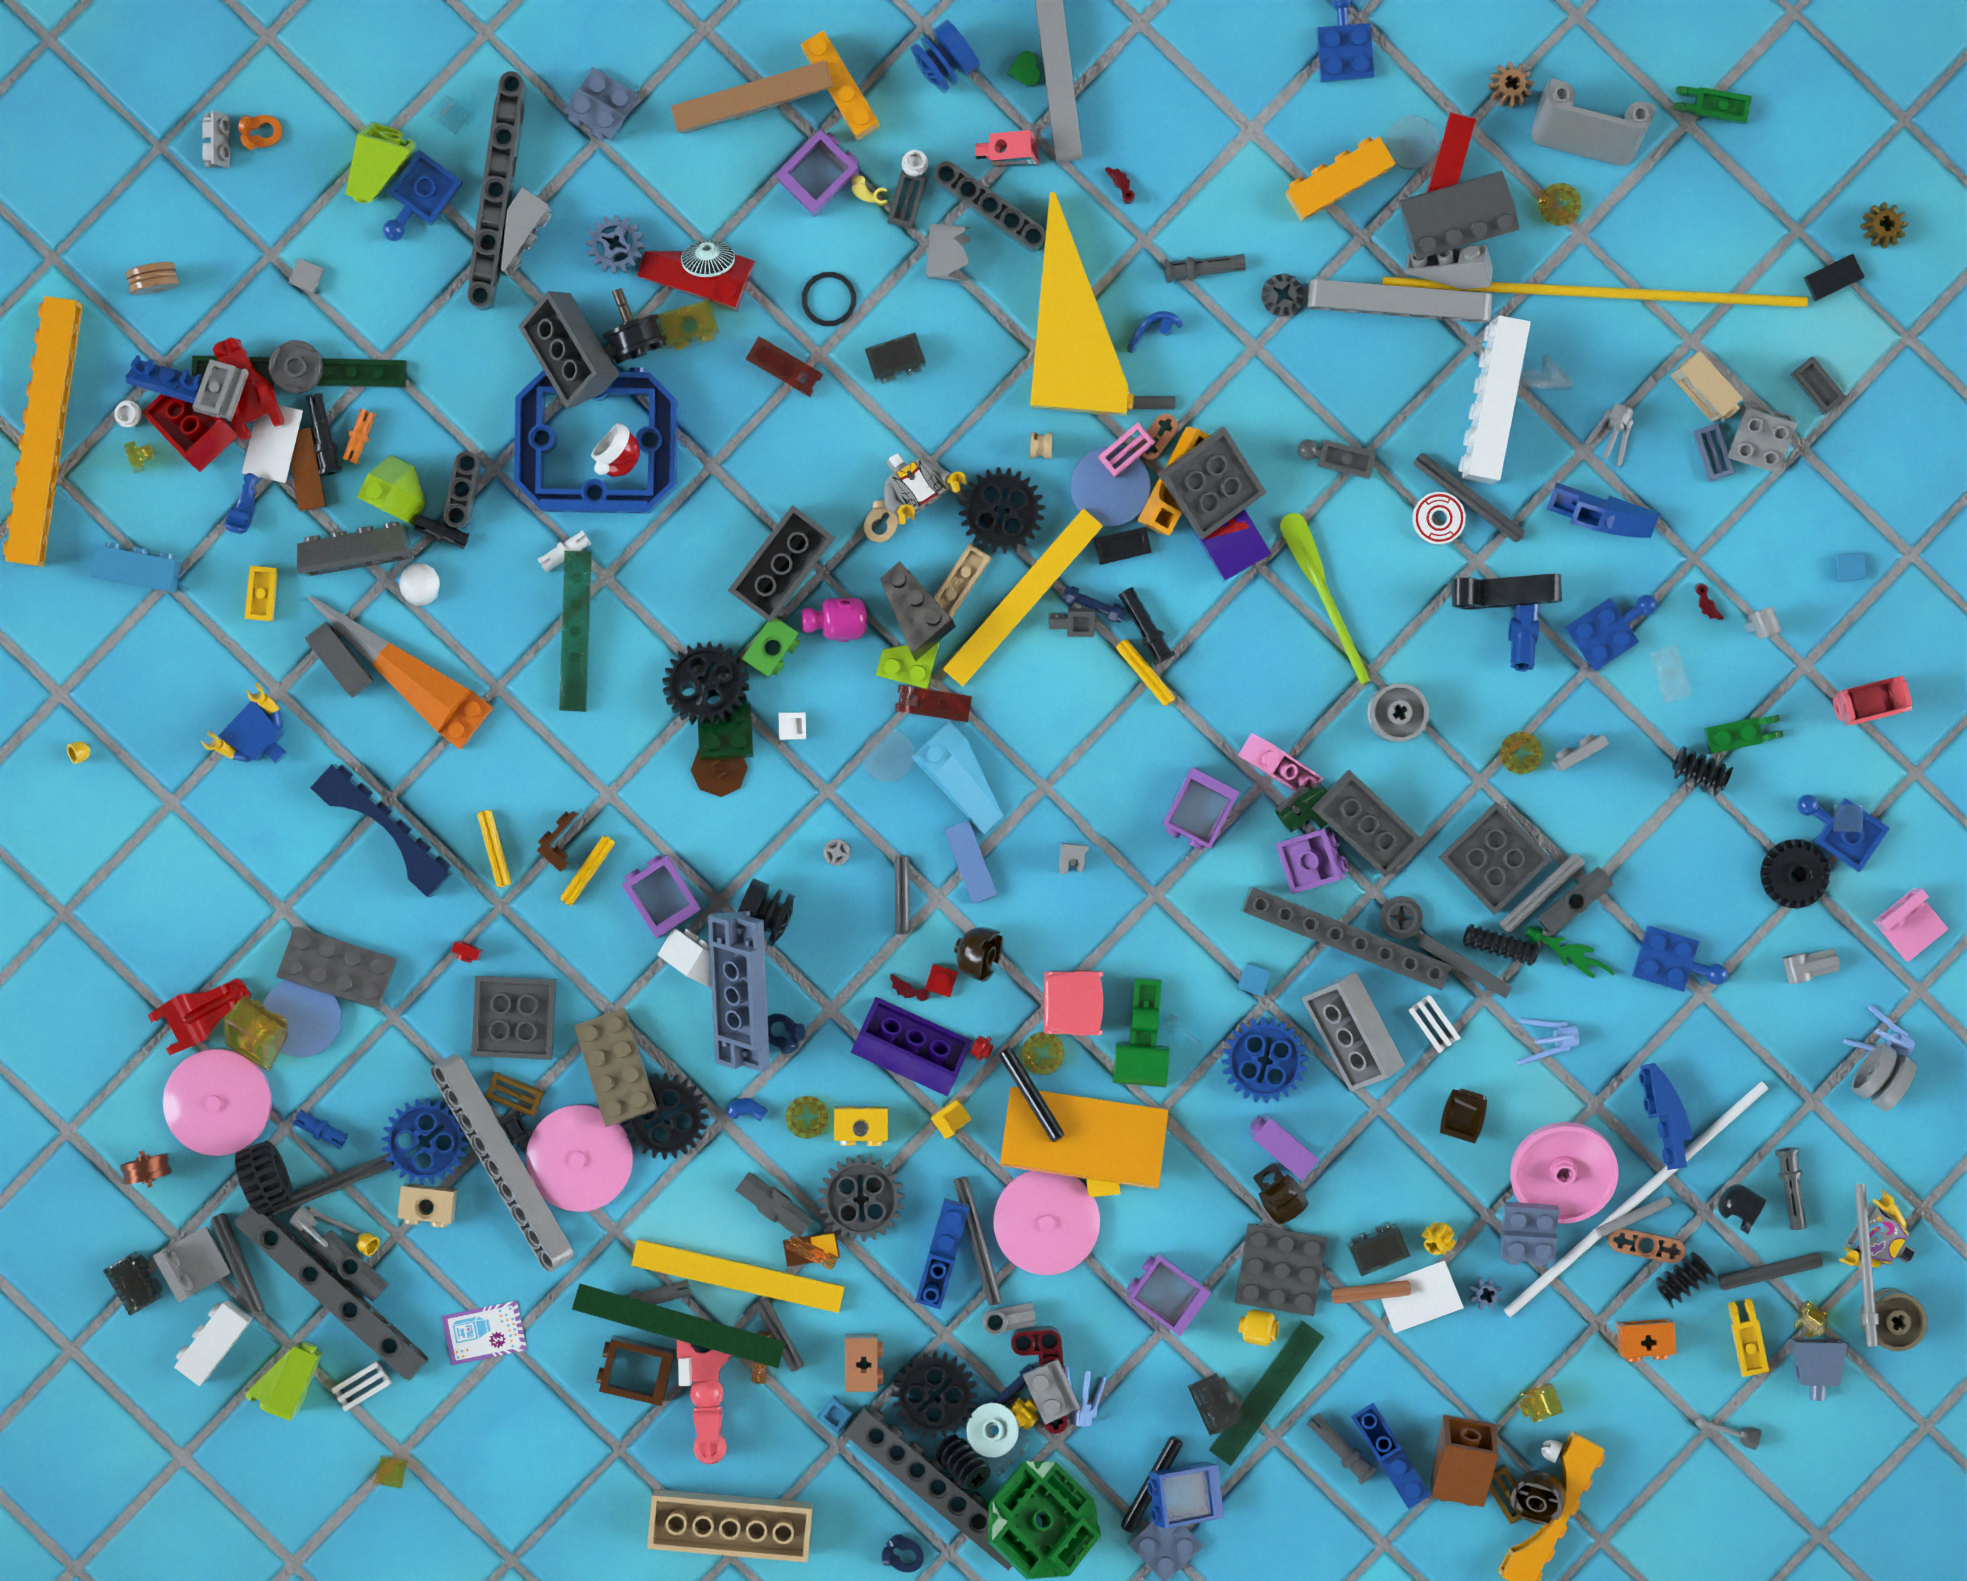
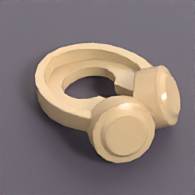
[864,500,899,543]

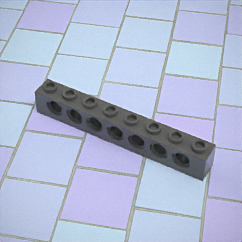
[1240,886,1452,990]
[844,1405,1012,1571]

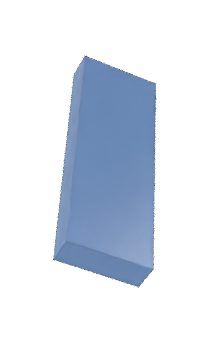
[944,820,998,904]

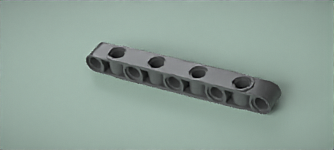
[468,71,526,310]
[235,1205,428,1381]

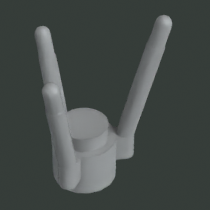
[1585,404,1634,467]
[289,1206,359,1263]

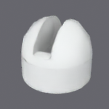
[1541,1439,1563,1463]

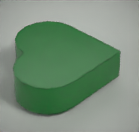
[1007,51,1040,87]

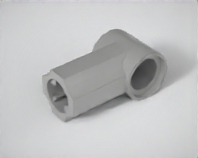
[1745,606,1782,639]
[1782,948,1840,984]
[982,1302,1036,1335]

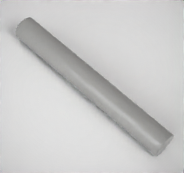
[1596,1196,1671,1238]

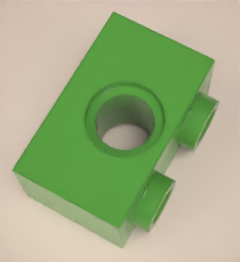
[742,617,801,678]

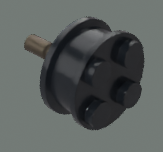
[603,288,667,364]

